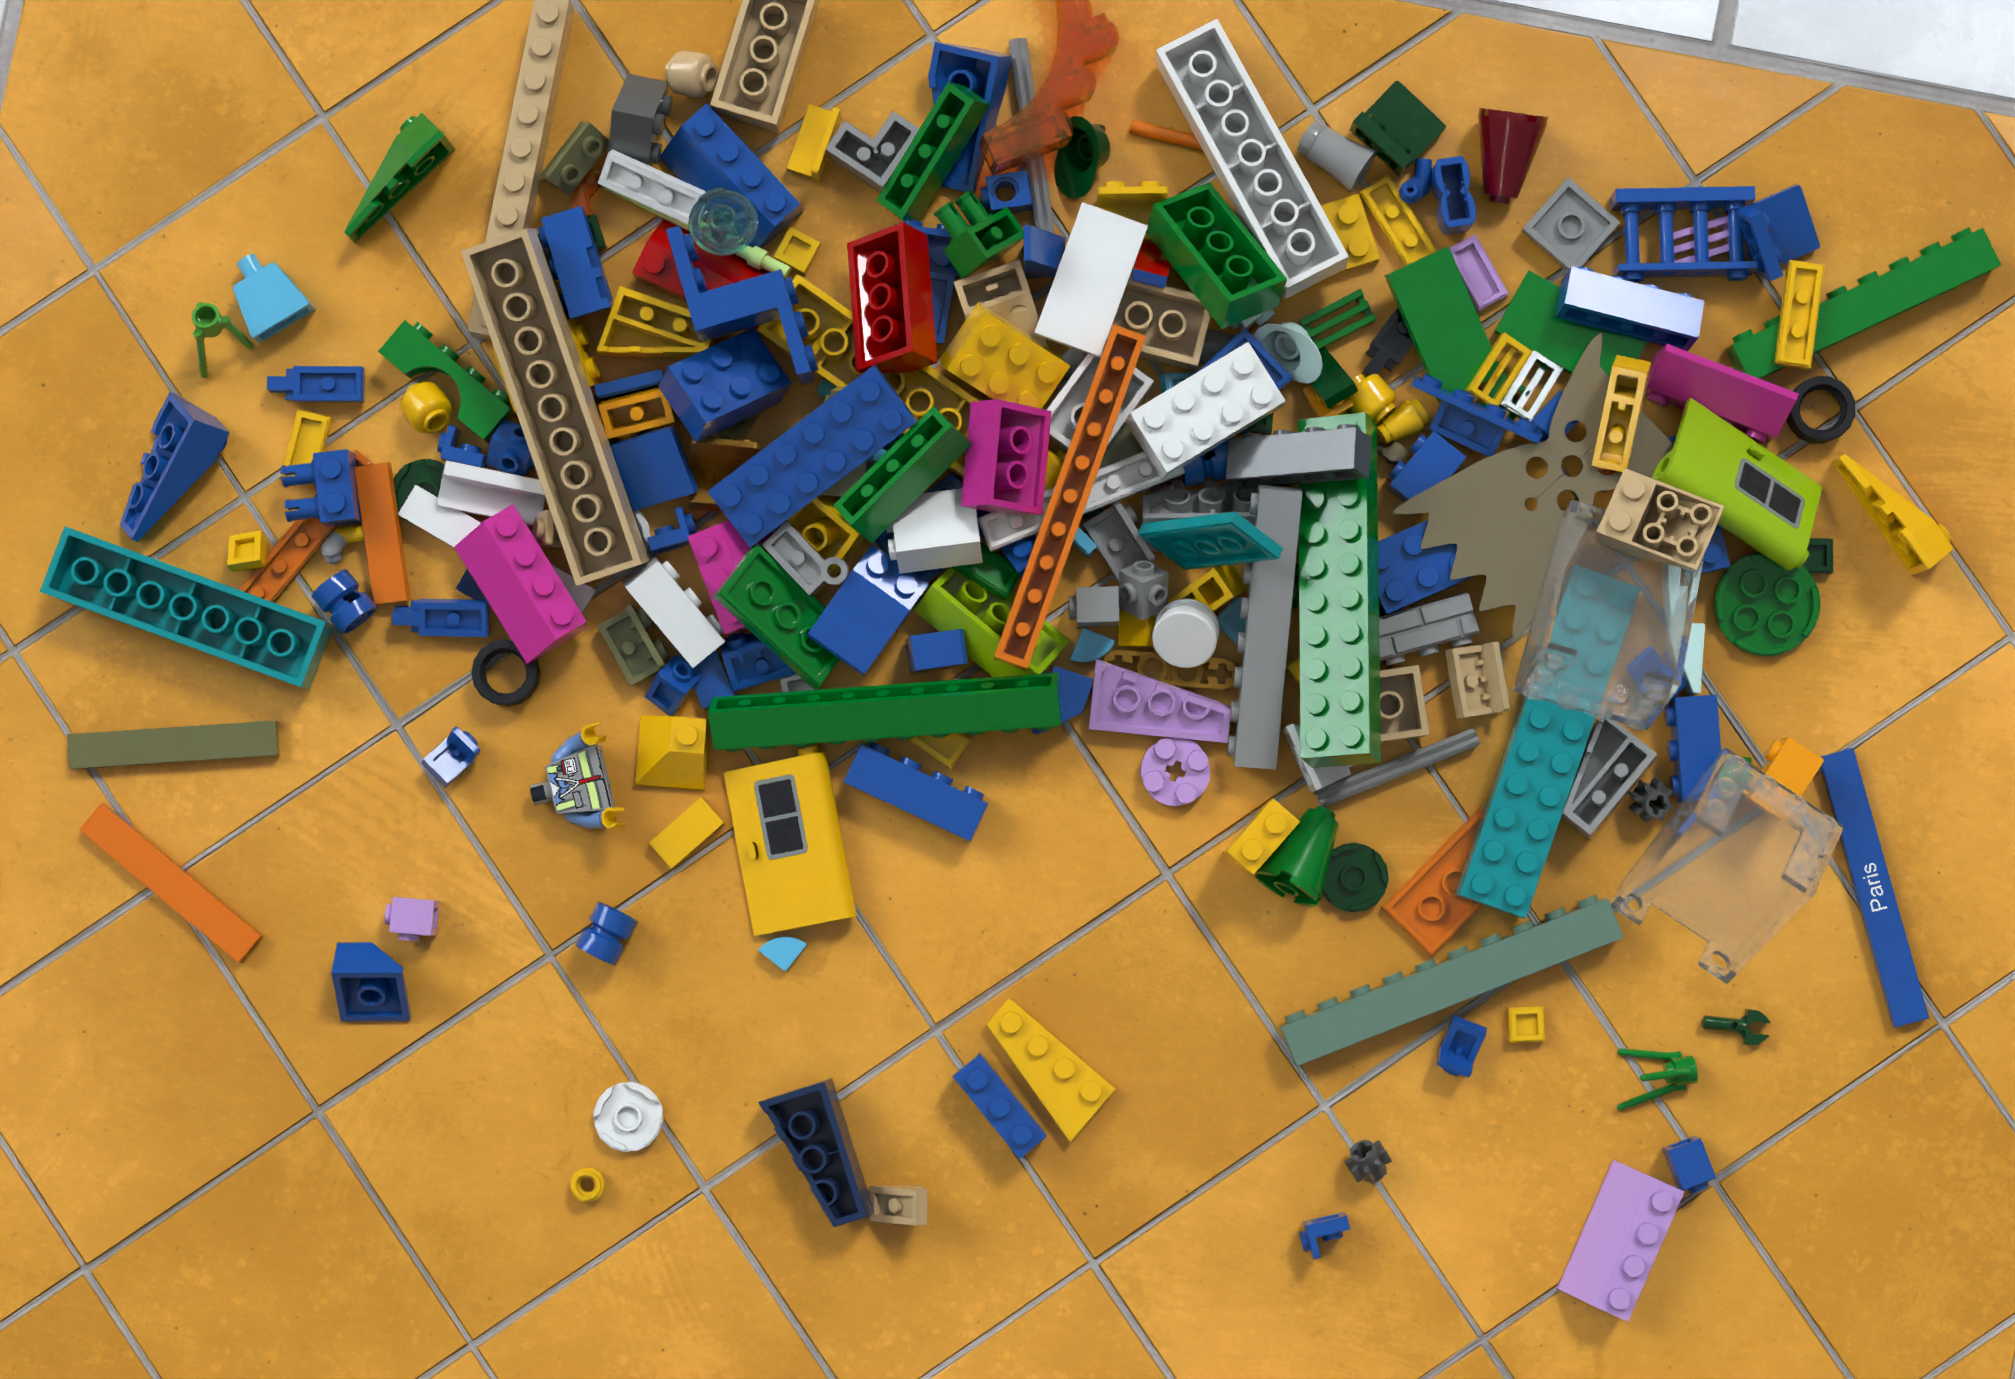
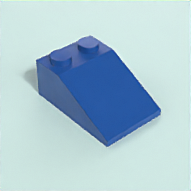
[807,544,929,676]

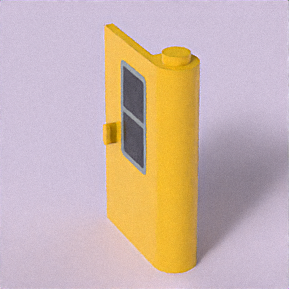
[723,746,857,936]

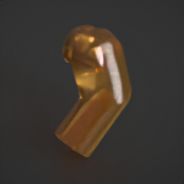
[572,169,601,216]

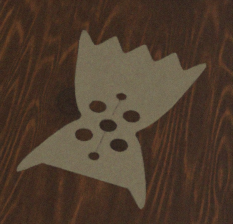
[1394,333,1674,640]

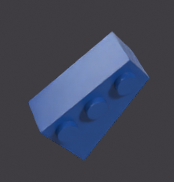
[538,206,614,319]

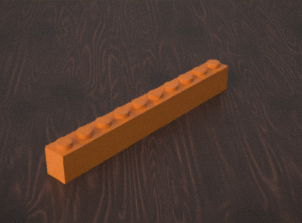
[993,324,1146,672]

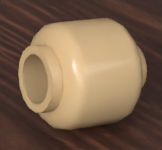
[665,50,719,98]

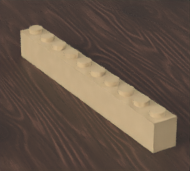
[467,0,575,341]

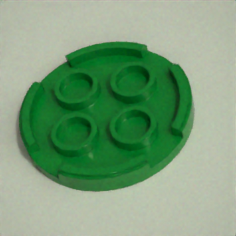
[1713,552,1820,656]

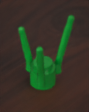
[1617,1048,1698,1111]

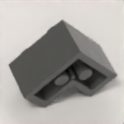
[609,74,672,167]

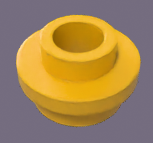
[570,1167,605,1203]

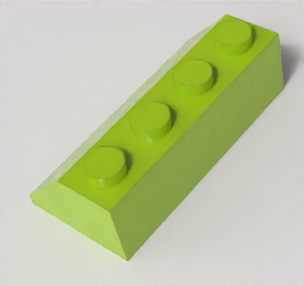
[914,567,1070,677]

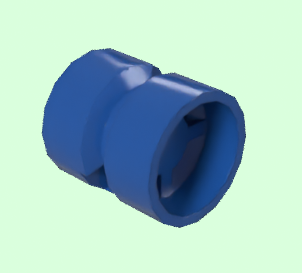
[1182,440,1228,487]
[311,569,378,635]
[576,901,638,966]

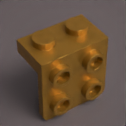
[688,436,762,512]

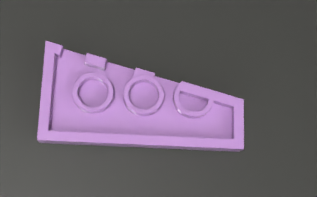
[1089,659,1231,743]

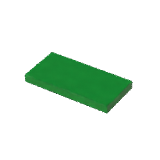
[1384,246,1503,402]
[1494,270,1647,377]
[713,544,840,689]

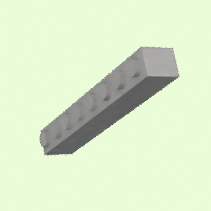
[1227,485,1302,770]

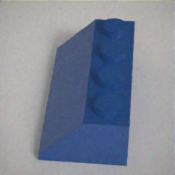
[660,103,803,249]

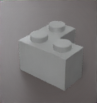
[825,111,920,193]

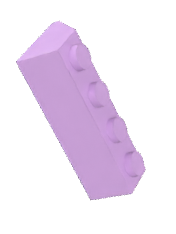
[1557,1160,1684,1322]

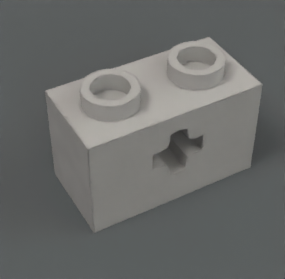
[1069,586,1119,628]

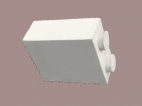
[887,488,983,574]

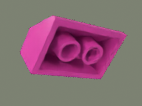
[961,399,1052,515]
[687,521,776,635]

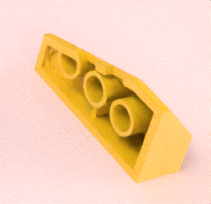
[1832,454,1954,575]

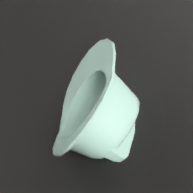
[1253,322,1323,384]

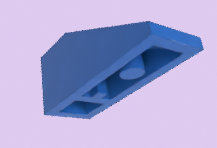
[1023,225,1066,279]

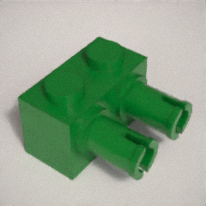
[934,190,1023,279]

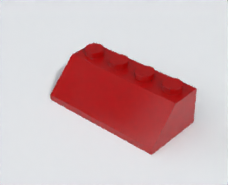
[632,219,790,338]
[847,222,938,373]

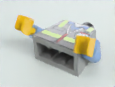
[530,722,625,829]

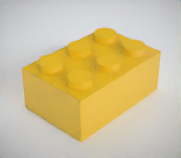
[939,302,1070,409]

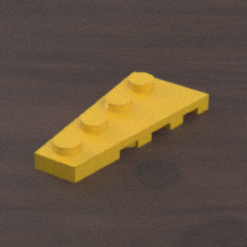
[987,998,1116,1142]

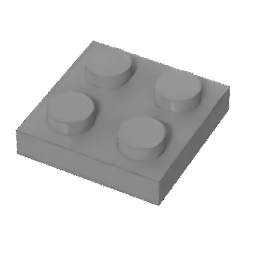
[1521,177,1620,271]

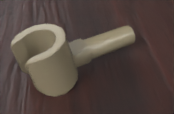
[1377,441,1406,465]

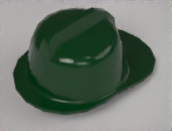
[1054,116,1111,199]

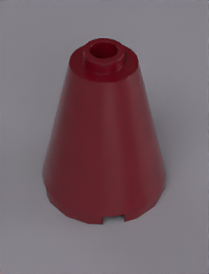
[1478,108,1548,204]

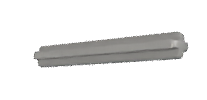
[1315,729,1480,807]

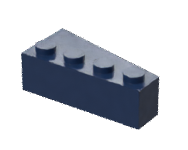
[758,1078,874,1227]

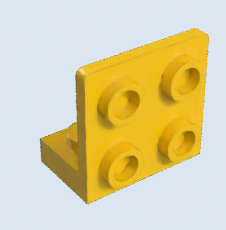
[1097,181,1168,241]

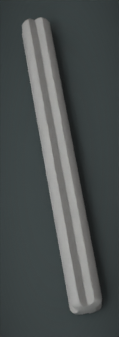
[1009,38,1055,234]

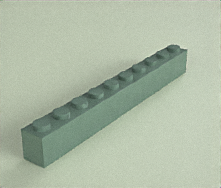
[1279,894,1624,1066]

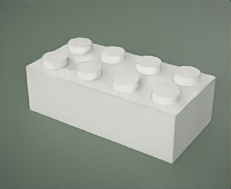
[1125,342,1285,480]

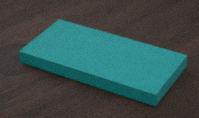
[1138,511,1283,570]

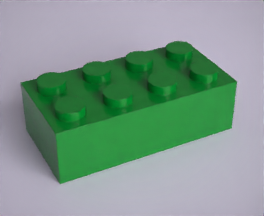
[1146,182,1287,329]

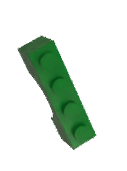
[378,320,515,444]

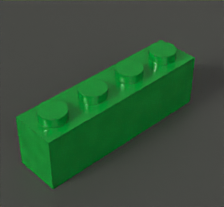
[876,82,991,221]
[833,406,972,543]

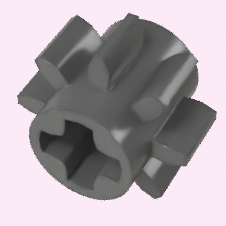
[1628,777,1674,823]
[1345,1140,1392,1183]

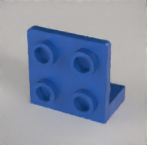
[1735,184,1820,281]

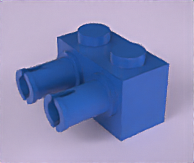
[281,449,362,526]

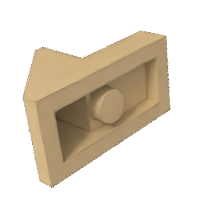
[870,1185,928,1226]

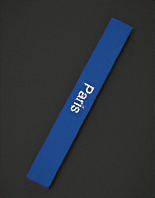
[1820,748,1929,1027]

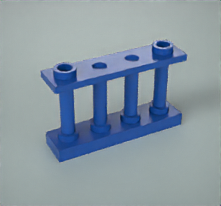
[1610,186,1758,283]

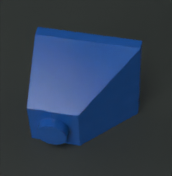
[331,942,411,1021]

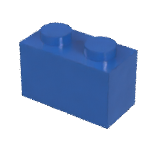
[1387,431,1466,514]

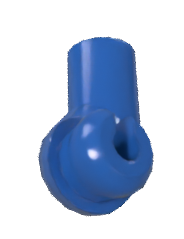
[1399,158,1433,203]

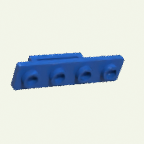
[1411,374,1543,456]

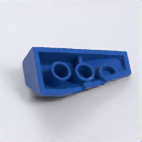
[928,42,1012,193]
[120,392,230,542]

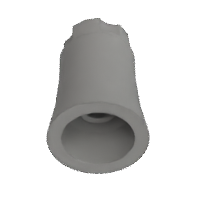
[1297,121,1377,192]

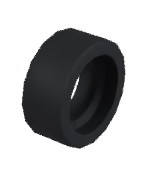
[1786,376,1855,444]
[471,639,541,707]

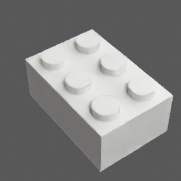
[1047,346,1154,453]

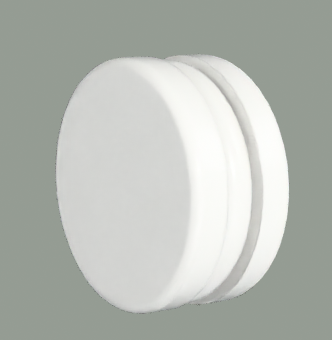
[1152,599,1220,668]

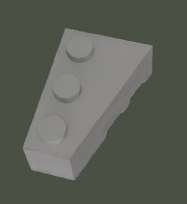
[1562,710,1658,840]

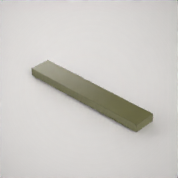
[67,721,280,769]

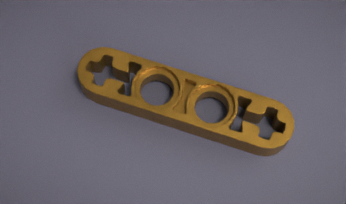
[1103,650,1235,690]

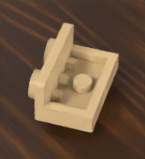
[1445,642,1510,719]

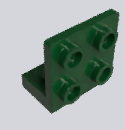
[1349,81,1446,177]

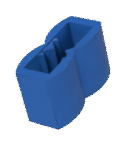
[1431,156,1476,235]

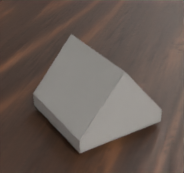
[1199,329,1236,364]

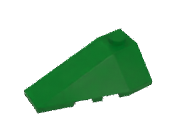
[344,113,456,243]

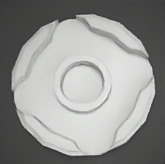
[593,1082,664,1152]

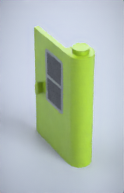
[1652,398,1822,570]

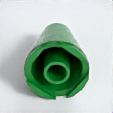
[1255,806,1339,907]

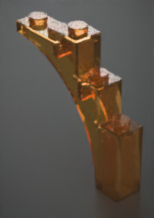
[978,0,1119,175]

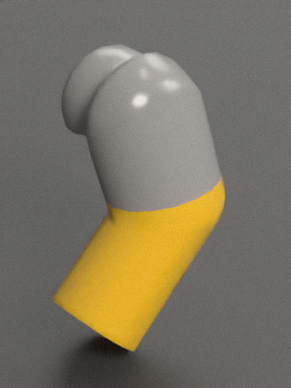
[321,524,365,564]

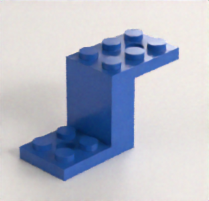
[666,226,819,385]

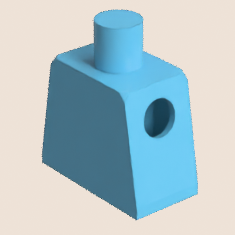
[233,254,316,343]

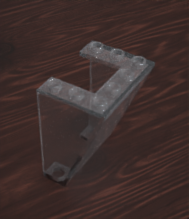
[1513,500,1704,730]
[1611,747,1844,984]

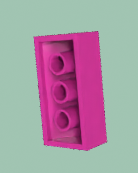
[1645,344,1799,444]
[454,504,587,665]

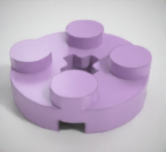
[1140,737,1210,806]

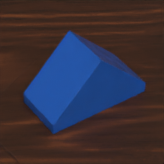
[905,629,968,675]

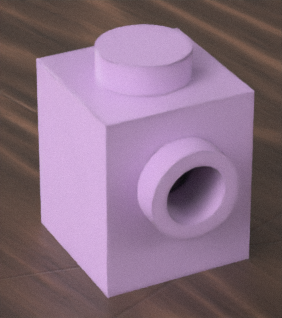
[385,897,440,941]

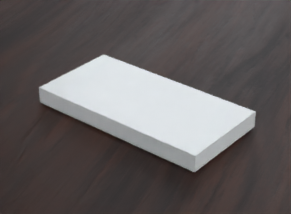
[1034,202,1148,358]

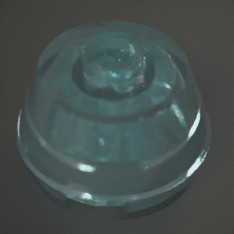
[688,188,758,256]

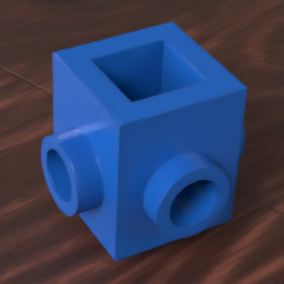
[485,419,536,477]

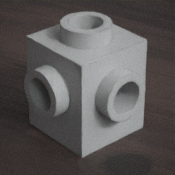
[1118,560,1169,620]

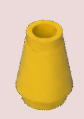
[1377,398,1430,444]

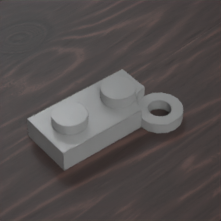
[762,521,849,596]

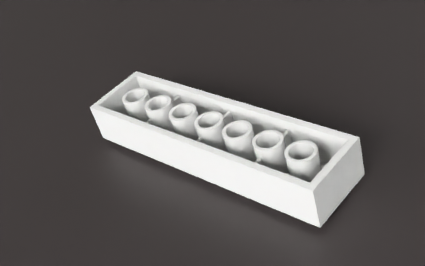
[1155,19,1349,299]

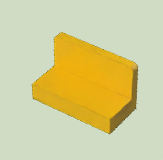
[787,104,842,182]

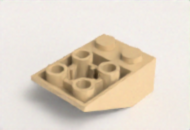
[953,260,1048,347]
[1597,468,1725,571]

